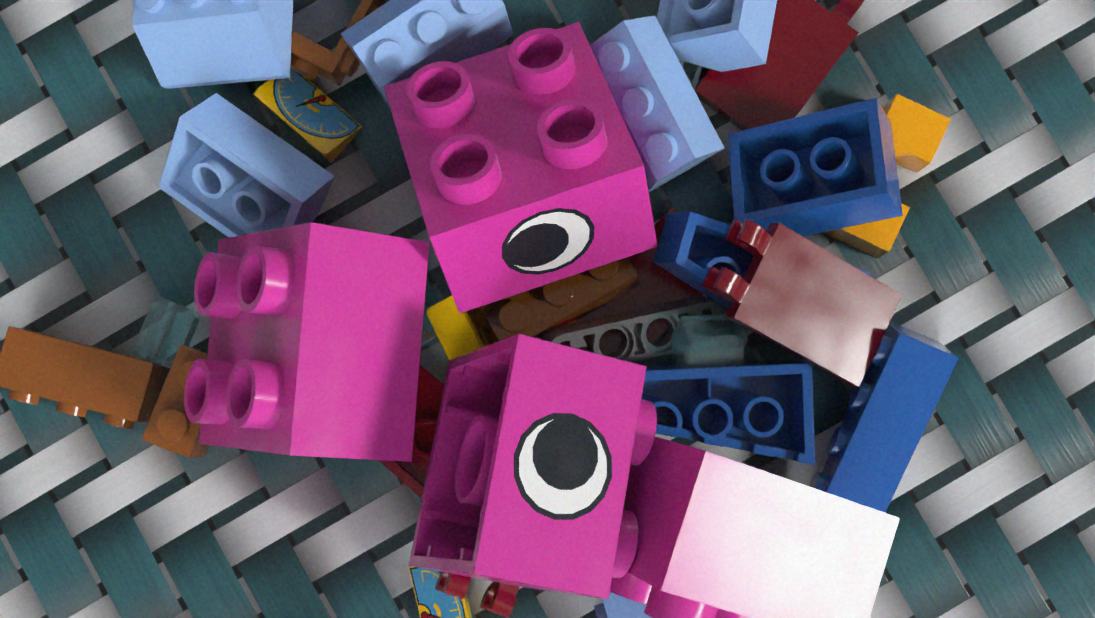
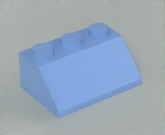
[132,0,293,89]
[341,0,513,110]
[657,0,777,72]
[590,15,724,193]
[158,93,335,237]

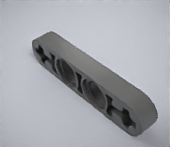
[541,296,729,363]

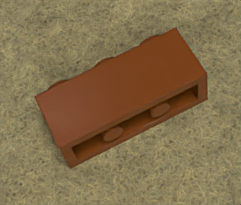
[0,326,168,430]

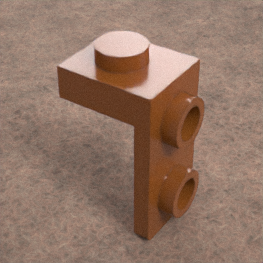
[290,0,385,86]

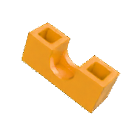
[824,94,951,258]

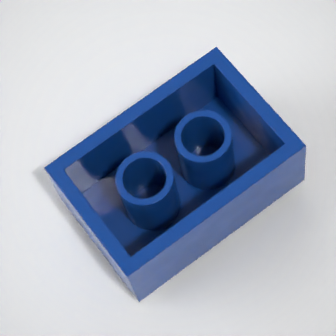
[728,98,903,236]

